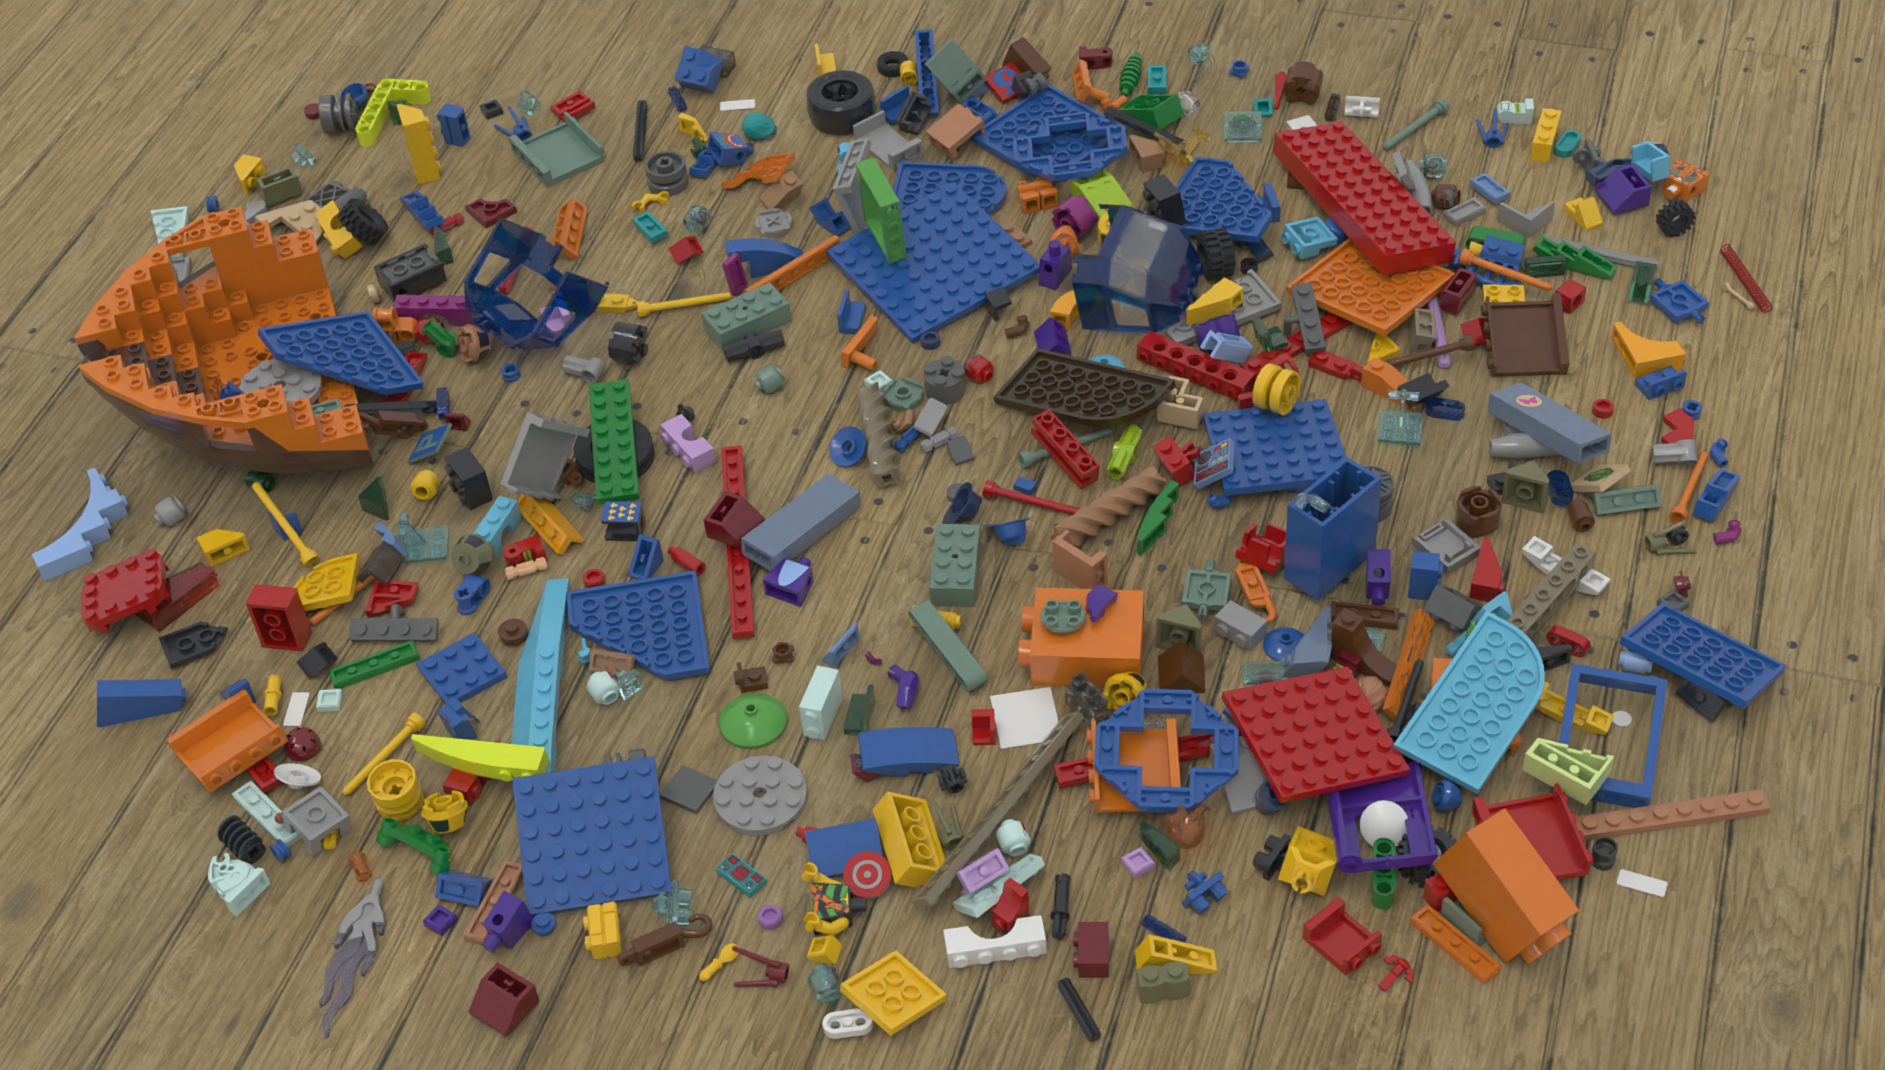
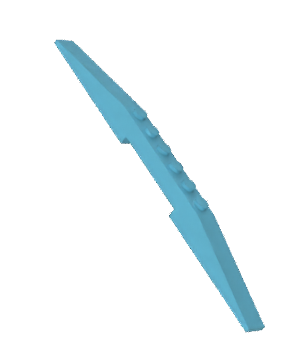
[511,578,569,806]

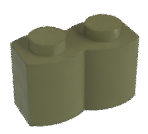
[1136,962,1190,1004]

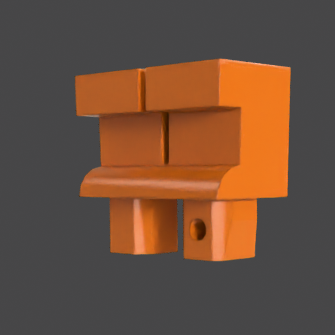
[1017,176,1058,214]

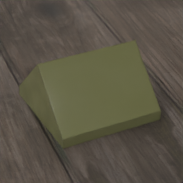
[1502,460,1550,514]
[1157,604,1202,653]

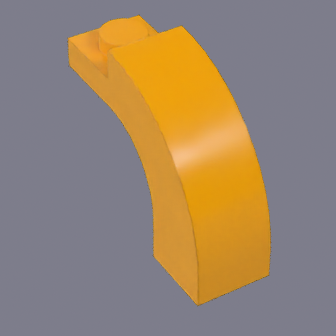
[1050,287,1120,330]

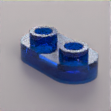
[1547,470,1574,507]

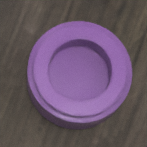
[758,905,783,930]

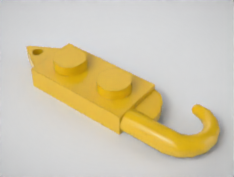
[564,293,638,314]

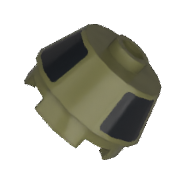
[451,534,495,575]

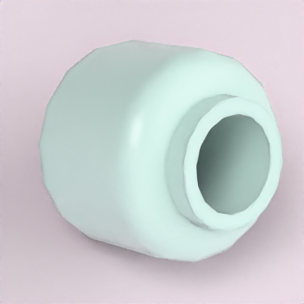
[586,671,620,705]
[996,819,1031,857]

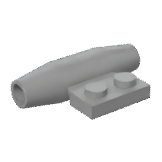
[1392,151,1433,215]
[1489,421,1559,459]

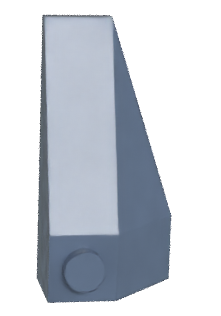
[1282,606,1332,678]

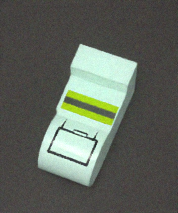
[1497,99,1534,124]

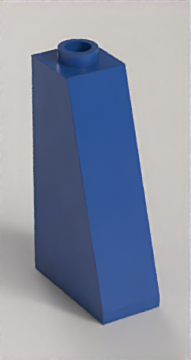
[97,679,186,727]

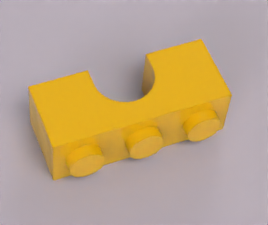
[1530,108,1562,163]
[315,200,363,259]

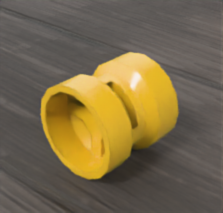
[900,61,918,86]

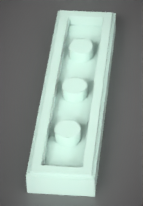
[232,781,303,848]

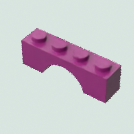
[393,295,477,326]

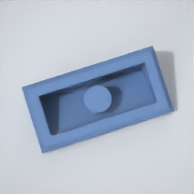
[821,623,860,667]

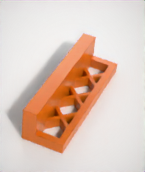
[548,197,588,261]

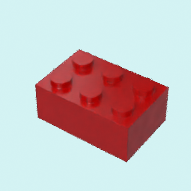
[246,584,312,652]

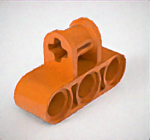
[373,307,418,344]

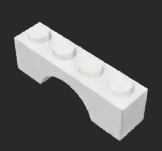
[943,915,1047,968]

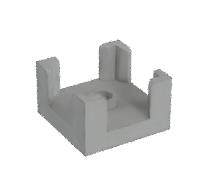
[282,786,351,857]

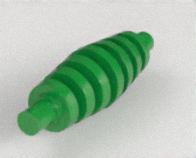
[1119,52,1142,97]

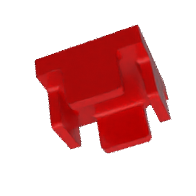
[1235,523,1286,573]

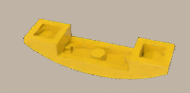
[1536,681,1614,735]

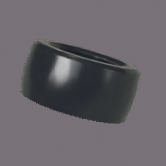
[806,70,876,135]

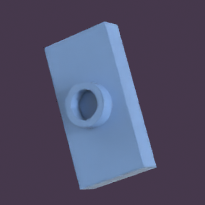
[1470,173,1511,205]

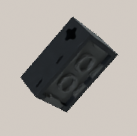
[374,243,447,302]

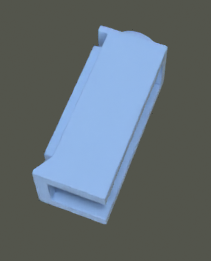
[1200,330,1254,363]

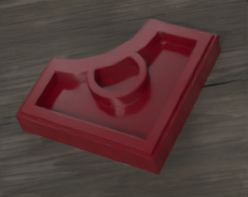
[465,198,517,229]

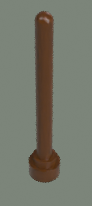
[1384,334,1475,367]

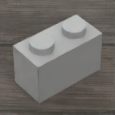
[1214,600,1267,651]

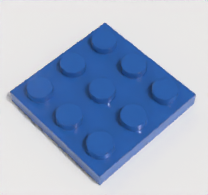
[416,633,507,705]

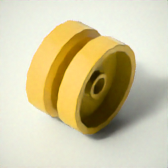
[1253,363,1301,416]

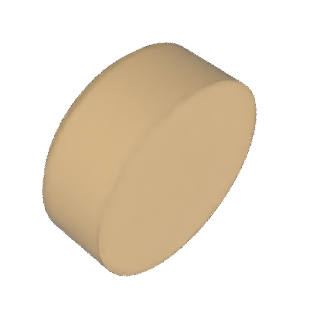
[366,283,381,304]

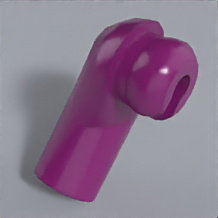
[1713,520,1742,544]

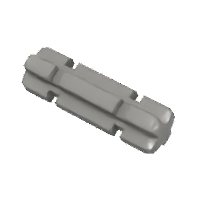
[920,426,958,453]

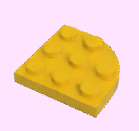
[294,553,361,612]

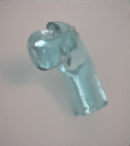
[1294,493,1330,513]

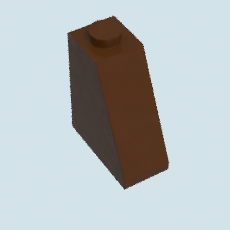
[1002,37,1051,80]

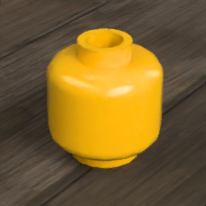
[410,470,441,501]

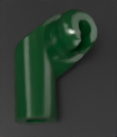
[690,137,707,158]

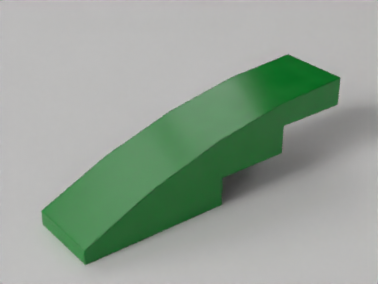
[1532,235,1617,279]
[1137,480,1179,556]

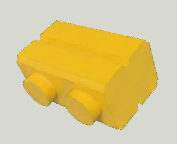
[583,902,622,960]

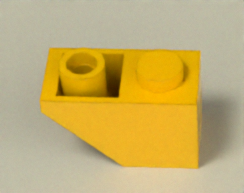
[234,154,266,195]

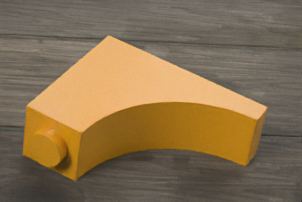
[1611,321,1686,378]

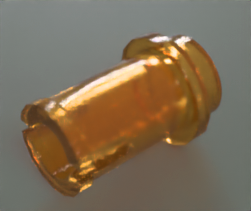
[348,851,372,882]

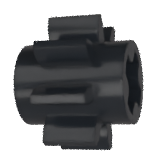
[937,764,968,794]

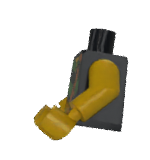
[801,862,867,936]

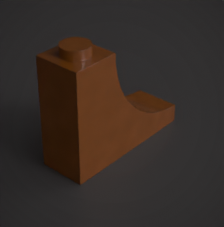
[1330,608,1397,687]

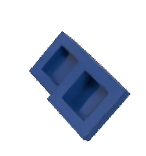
[689,149,718,178]

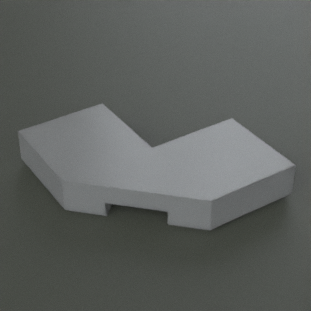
[244,199,267,224]

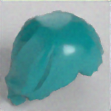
[742,112,777,140]

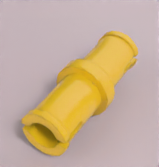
[263,674,282,717]

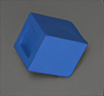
[268,512,303,541]

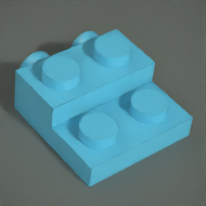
[1281,217,1338,259]

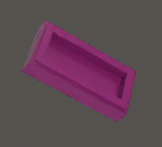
[722,253,748,296]

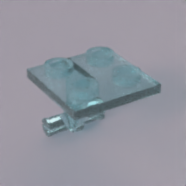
[1378,389,1423,446]
[397,512,449,563]

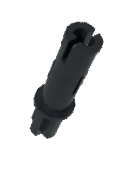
[1050,873,1071,940]

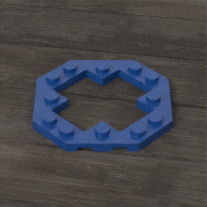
[1013,112,1128,182]
[1094,689,1238,813]

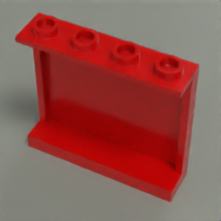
[1472,783,1593,881]

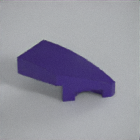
[1085,584,1118,623]

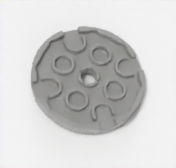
[239,359,322,405]
[713,756,807,836]

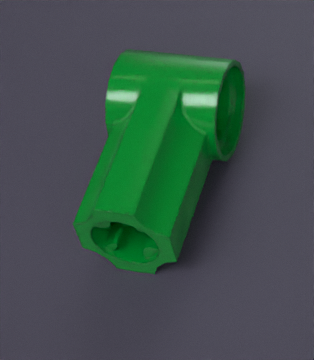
[421,318,458,357]

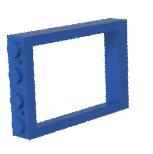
[1551,664,1667,808]

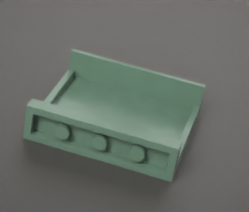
[509,112,605,188]

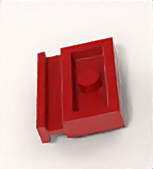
[550,91,596,122]

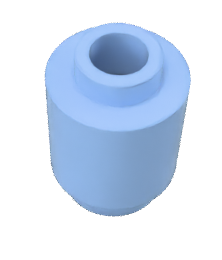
[1618,648,1653,674]

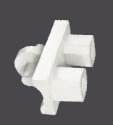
[1345,96,1380,117]

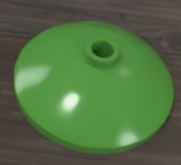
[719,693,787,749]

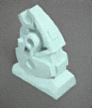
[208,853,271,917]

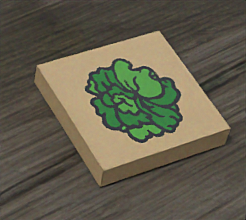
[1569,464,1631,493]

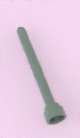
[1383,98,1450,150]
[1018,428,1112,469]

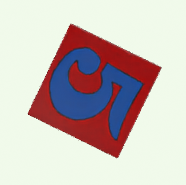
[984,62,1021,104]

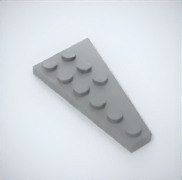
[1166,268,1282,345]

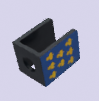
[601,501,646,542]

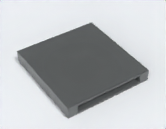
[660,765,717,814]

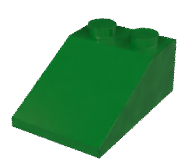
[1117,94,1184,130]

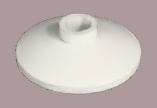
[274,763,321,789]

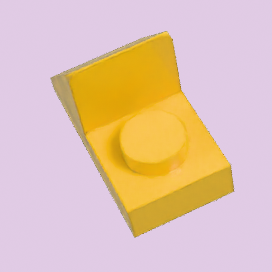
[1564,197,1603,231]

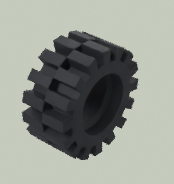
[1656,199,1696,237]

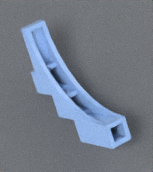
[32,467,129,582]

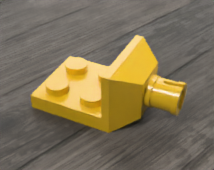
[1278,826,1337,896]

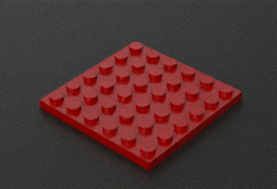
[1221,667,1410,803]

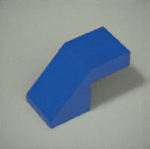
[809,198,851,236]

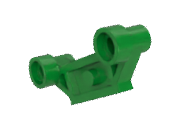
[376,817,451,875]

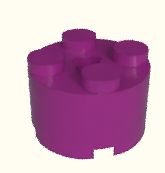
[1052,196,1098,240]

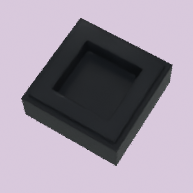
[480,100,504,120]

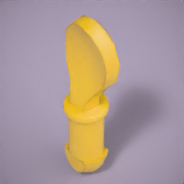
[699,943,739,981]

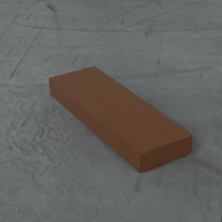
[1331,601,1400,630]

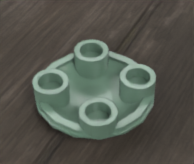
[1040,599,1086,633]

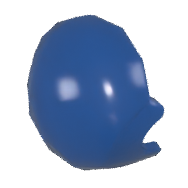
[340,83,369,109]

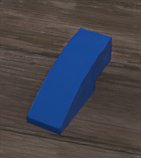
[1693,468,1741,522]

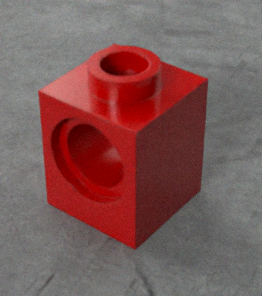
[1555,279,1587,314]

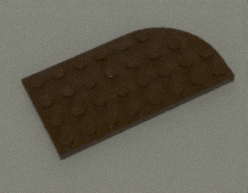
[993,348,1176,427]

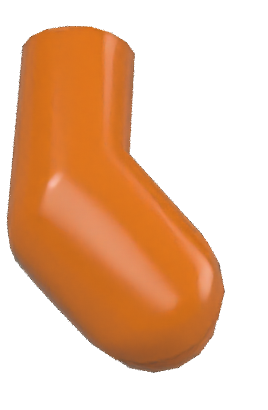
[1101,95,1128,110]

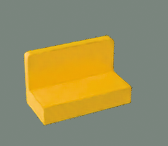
[814,44,836,76]

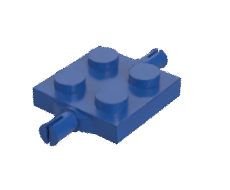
[1650,278,1709,324]

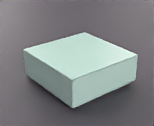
[864,370,893,392]
[316,689,343,712]

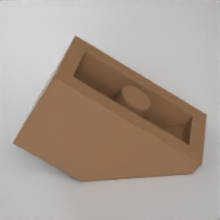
[1129,135,1165,172]
[759,170,803,209]

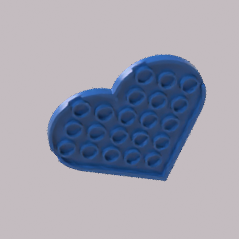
[890,161,1007,214]

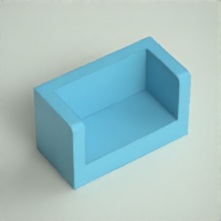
[1631,141,1670,182]

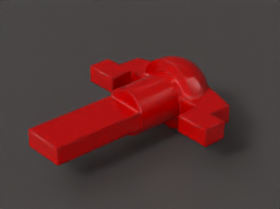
[1378,954,1414,992]

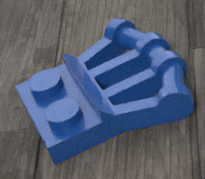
[1467,235,1525,287]

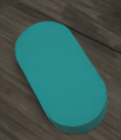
[1554,130,1581,158]

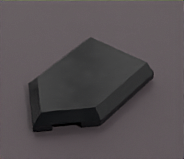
[159,621,228,668]

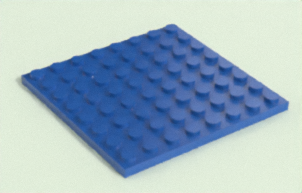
[826,182,1039,344]

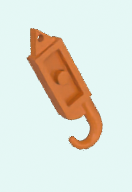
[1235,560,1277,624]

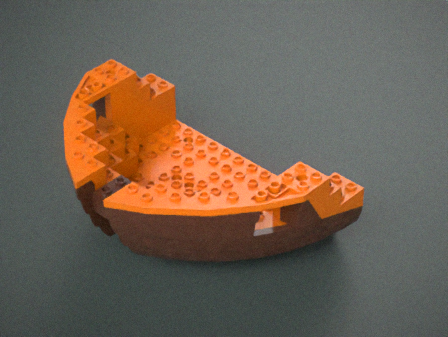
[74,206,374,474]

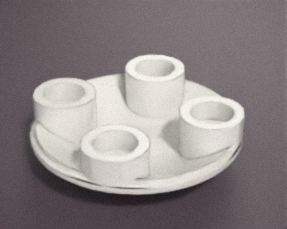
[1360,801,1408,847]

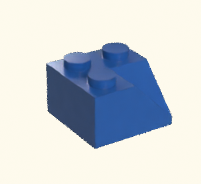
[674,46,724,94]

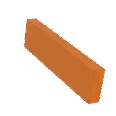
[1410,904,1502,985]

